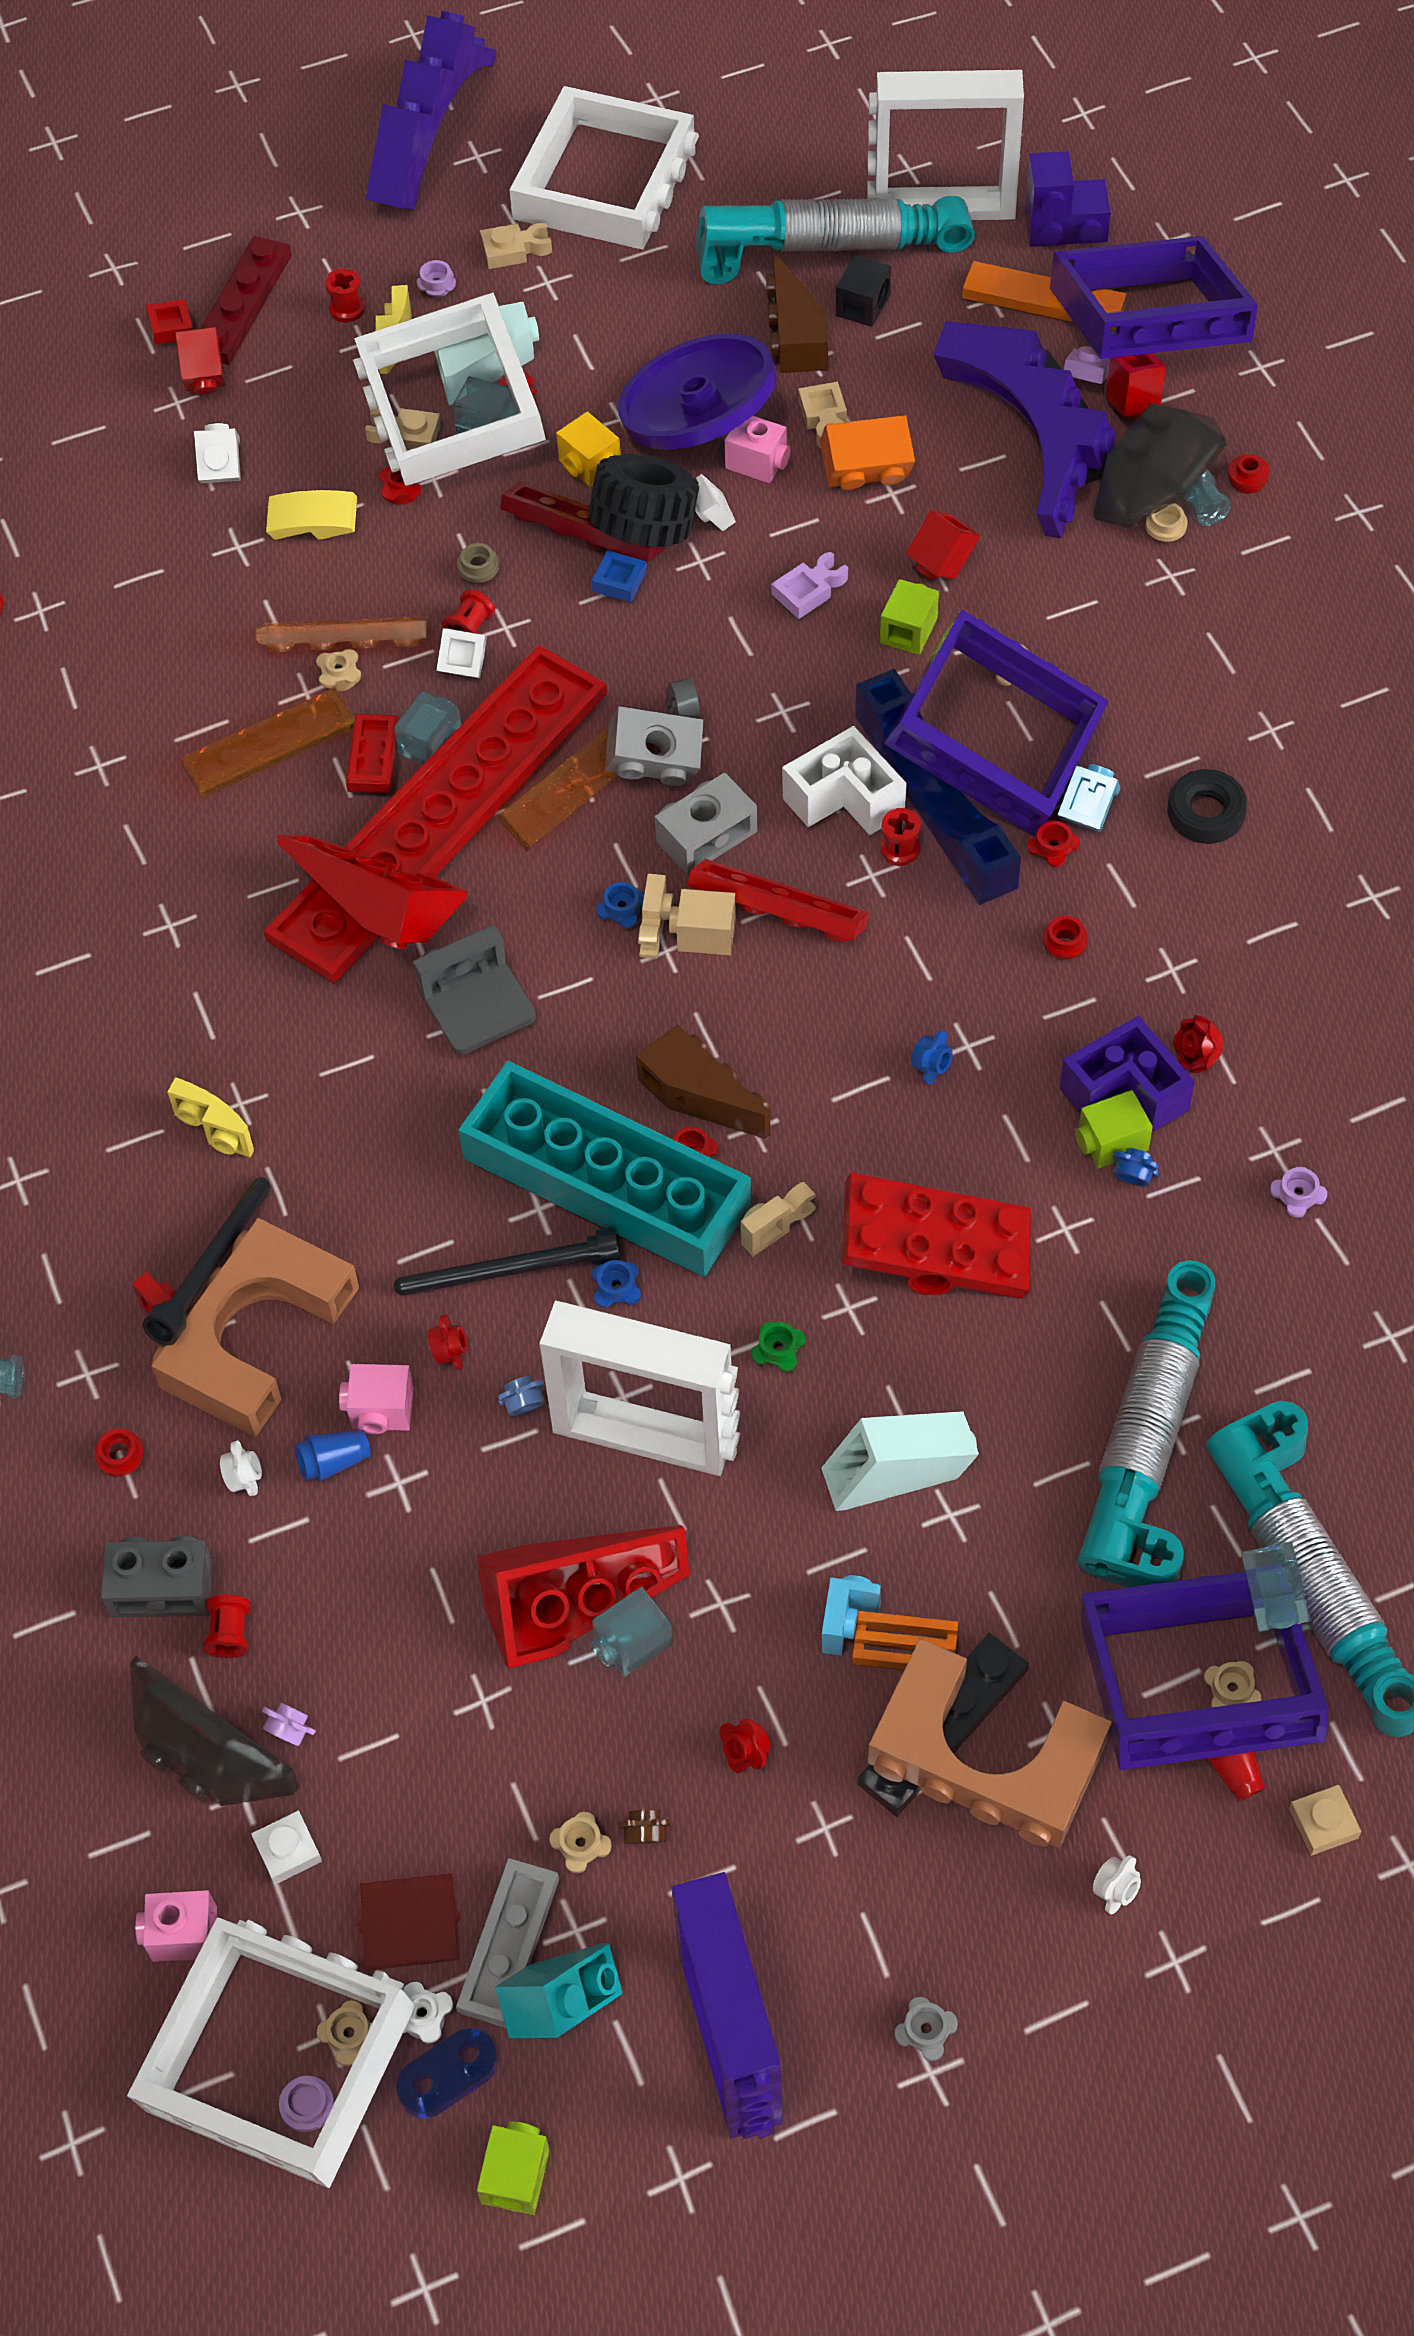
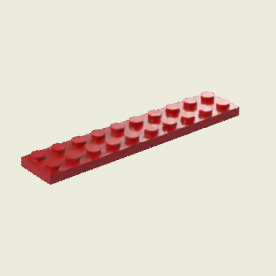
[264,645,607,984]

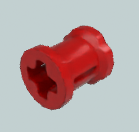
[325,268,365,323]
[442,589,495,634]
[880,808,921,866]
[202,1594,251,1659]

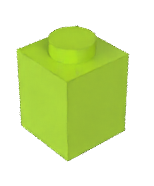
[880,579,939,655]
[1075,1090,1153,1169]
[477,2122,550,2215]

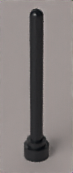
[142,1177,271,1345]
[394,1227,620,1296]

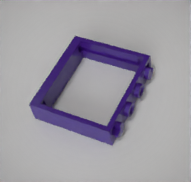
[1050,236,1258,359]
[884,609,1109,836]
[1081,1567,1329,1770]
[671,1872,783,2139]

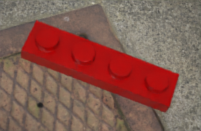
[687,859,870,942]

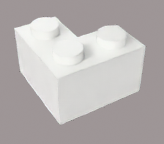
[782,726,906,835]

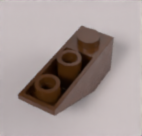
[766,256,828,373]
[636,1024,771,1139]

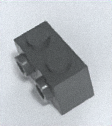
[101,1536,213,1618]

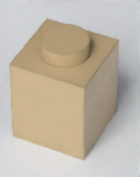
[669,889,736,955]

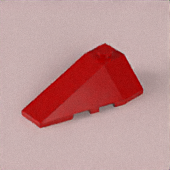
[277,835,467,949]
[477,1525,690,1668]

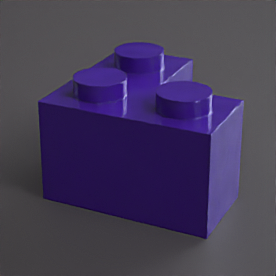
[1025,151,1111,247]
[1059,1016,1195,1132]

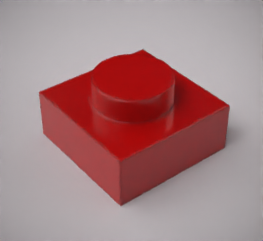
[146,299,193,345]
[132,1272,176,1313]

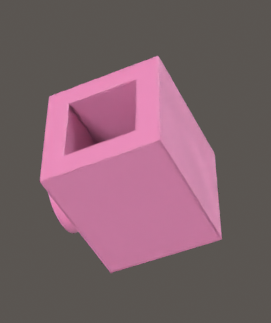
[725,416,791,483]
[339,1364,414,1434]
[135,1890,217,1962]

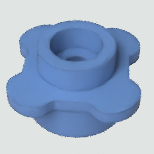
[498,1376,545,1416]

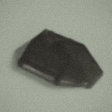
[1093,403,1227,528]
[130,1656,299,1806]

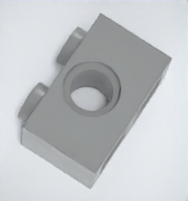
[605,706,703,786]
[654,772,758,876]

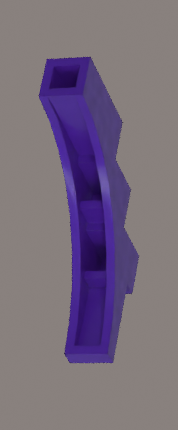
[365,11,496,210]
[933,321,1115,538]

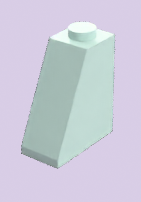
[434,302,539,405]
[821,1411,979,1511]

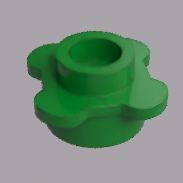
[751,1321,805,1372]

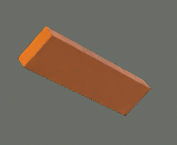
[962,261,1127,331]

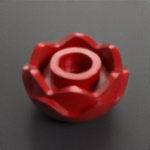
[1173,1015,1223,1073]

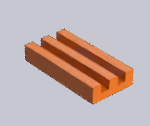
[852,1611,958,1670]

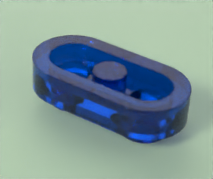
[396,2028,498,2118]

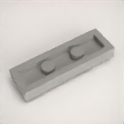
[456,1858,559,2028]

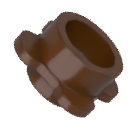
[619,1810,671,1844]

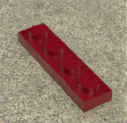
[200,236,291,365]
[500,481,665,563]

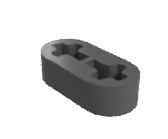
[665,678,700,719]

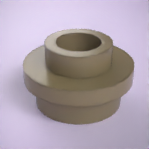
[457,543,499,583]

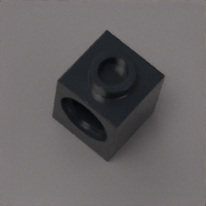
[836,255,891,327]

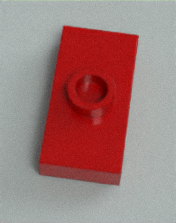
[346,714,400,793]

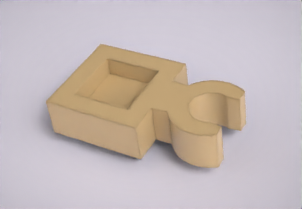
[480,223,552,269]
[798,381,847,449]
[365,408,441,451]
[638,874,674,959]
[740,1182,816,1257]

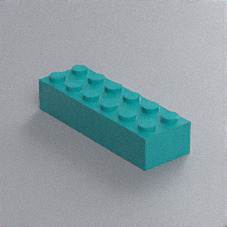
[458,1060,751,1278]

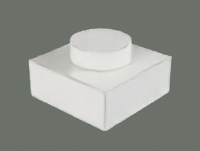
[695,474,736,531]
[436,628,487,678]
[251,1810,322,1885]

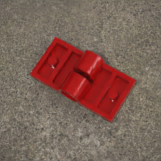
[842,1172,1031,1299]

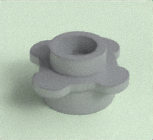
[895,1997,958,2061]

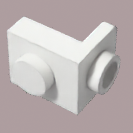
[194,423,241,484]

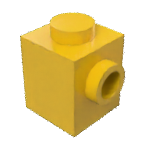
[556,411,621,487]

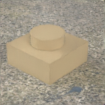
[1289,1785,1362,1856]

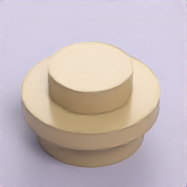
[1145,502,1188,542]

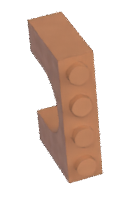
[151,1218,359,1438]
[868,1638,1112,1849]

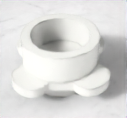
[220,1440,262,1496]
[1093,1855,1141,1914]
[403,1982,453,2044]

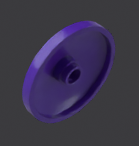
[618,333,777,450]

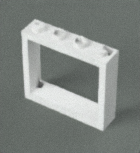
[867,70,1024,220]
[510,86,699,250]
[353,293,546,486]
[540,1300,740,1476]
[127,1917,416,2188]

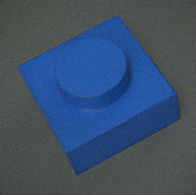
[591,550,647,603]

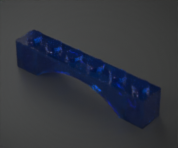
[855,668,1021,905]

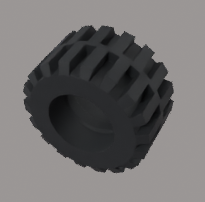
[588,454,700,547]

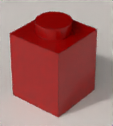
[175,327,226,394]
[1105,353,1166,418]
[905,510,981,580]

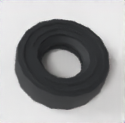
[1167,769,1247,844]

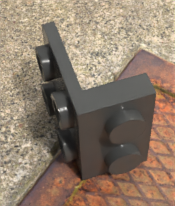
[413,924,536,1055]

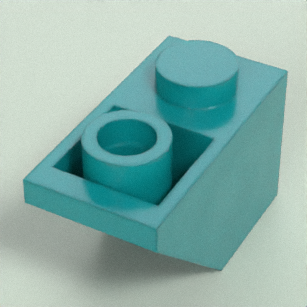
[495,1943,623,2038]

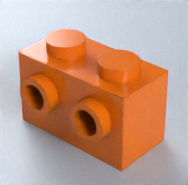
[820,415,915,490]

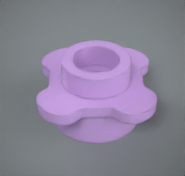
[1270,1167,1327,1217]
[262,1703,316,1746]

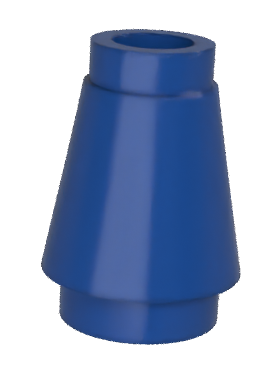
[294,1430,371,1483]

